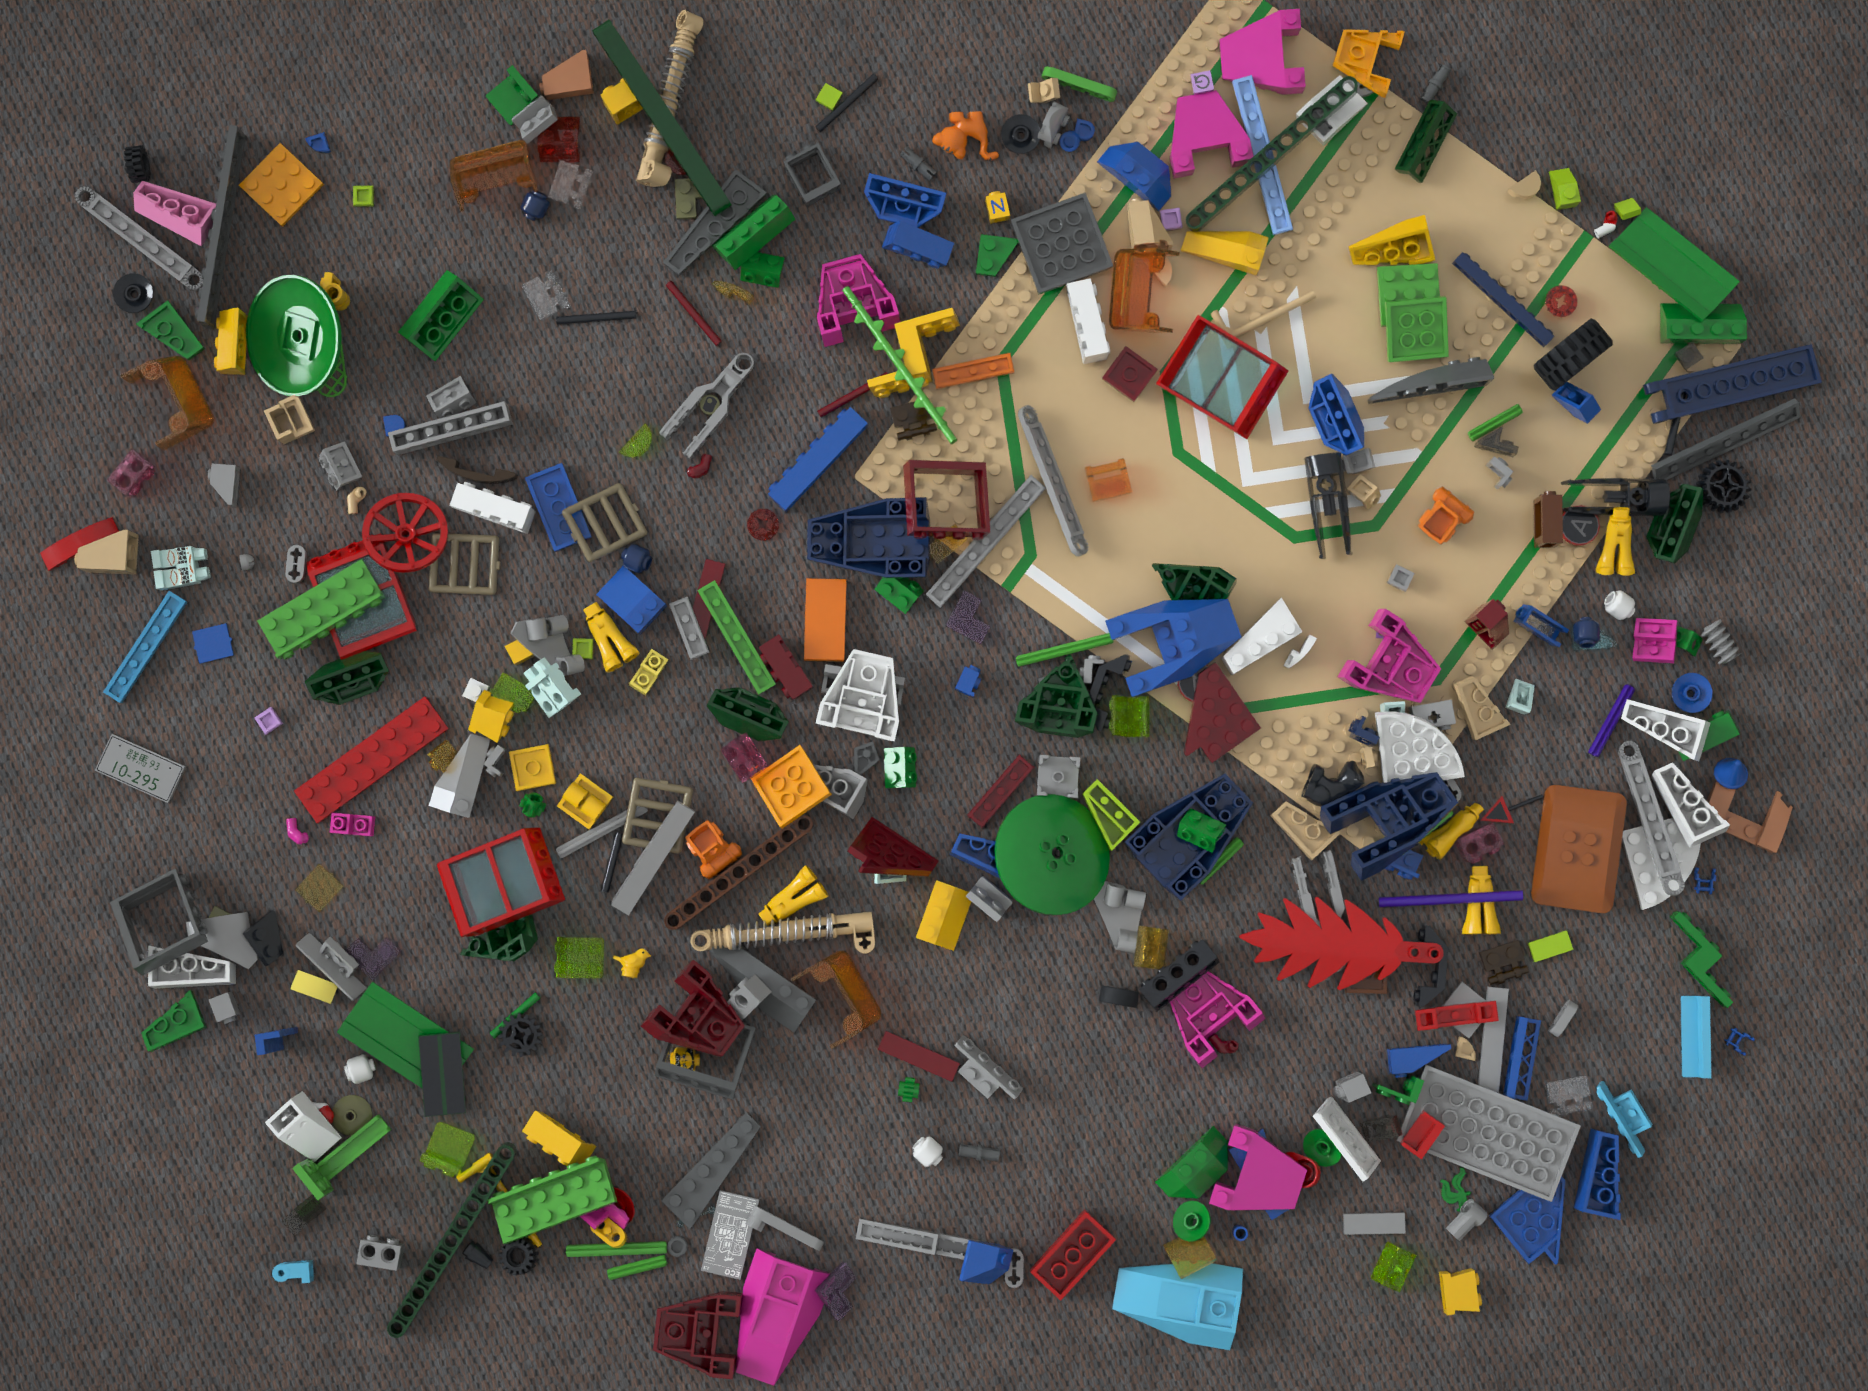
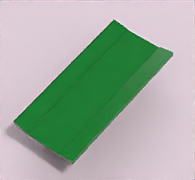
[1608,207,1740,322]
[337,981,474,1088]

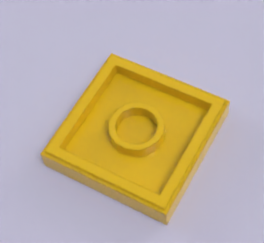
[509,744,556,791]

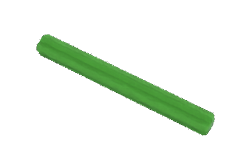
[1016,633,1114,666]
[566,1241,667,1257]

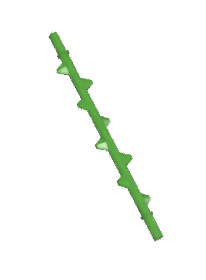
[842,286,957,444]

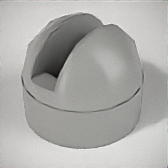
[240,554,255,571]

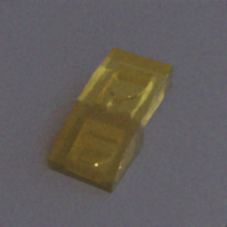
[712,281,754,305]
[930,524,968,564]

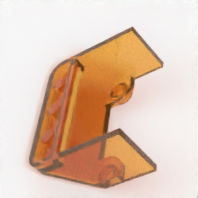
[449,140,538,212]
[1109,248,1180,333]
[121,356,215,451]
[791,950,881,1049]

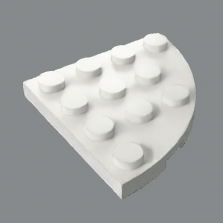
[1375,711,1465,783]
[1622,818,1701,910]

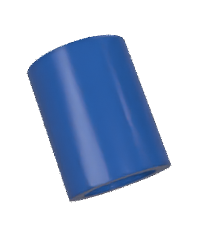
[1232,1225,1248,1241]

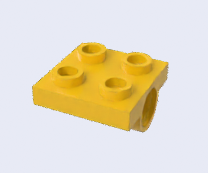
[320,272,350,311]
[557,773,613,830]

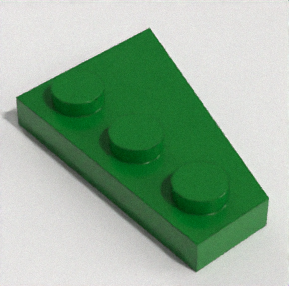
[136,300,205,360]
[141,990,207,1052]

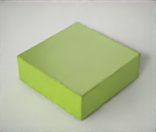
[816,83,843,111]
[353,186,374,207]
[1614,198,1641,220]
[572,638,594,659]

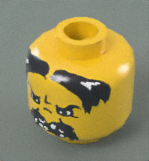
[670,1047,700,1071]

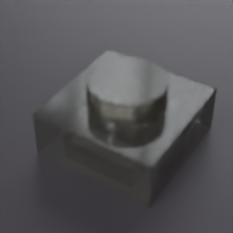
[1674,342,1703,370]

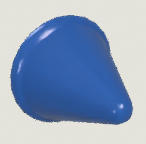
[1714,758,1748,789]

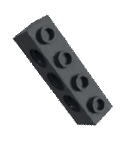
[1139,939,1220,1012]

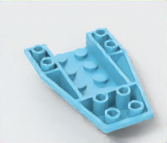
[1112,1261,1243,1350]

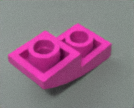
[330,813,376,836]

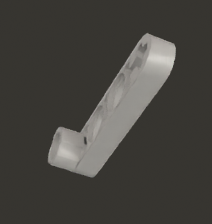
[745,1205,824,1251]

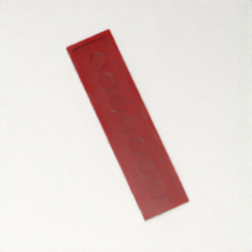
[294,696,449,824]

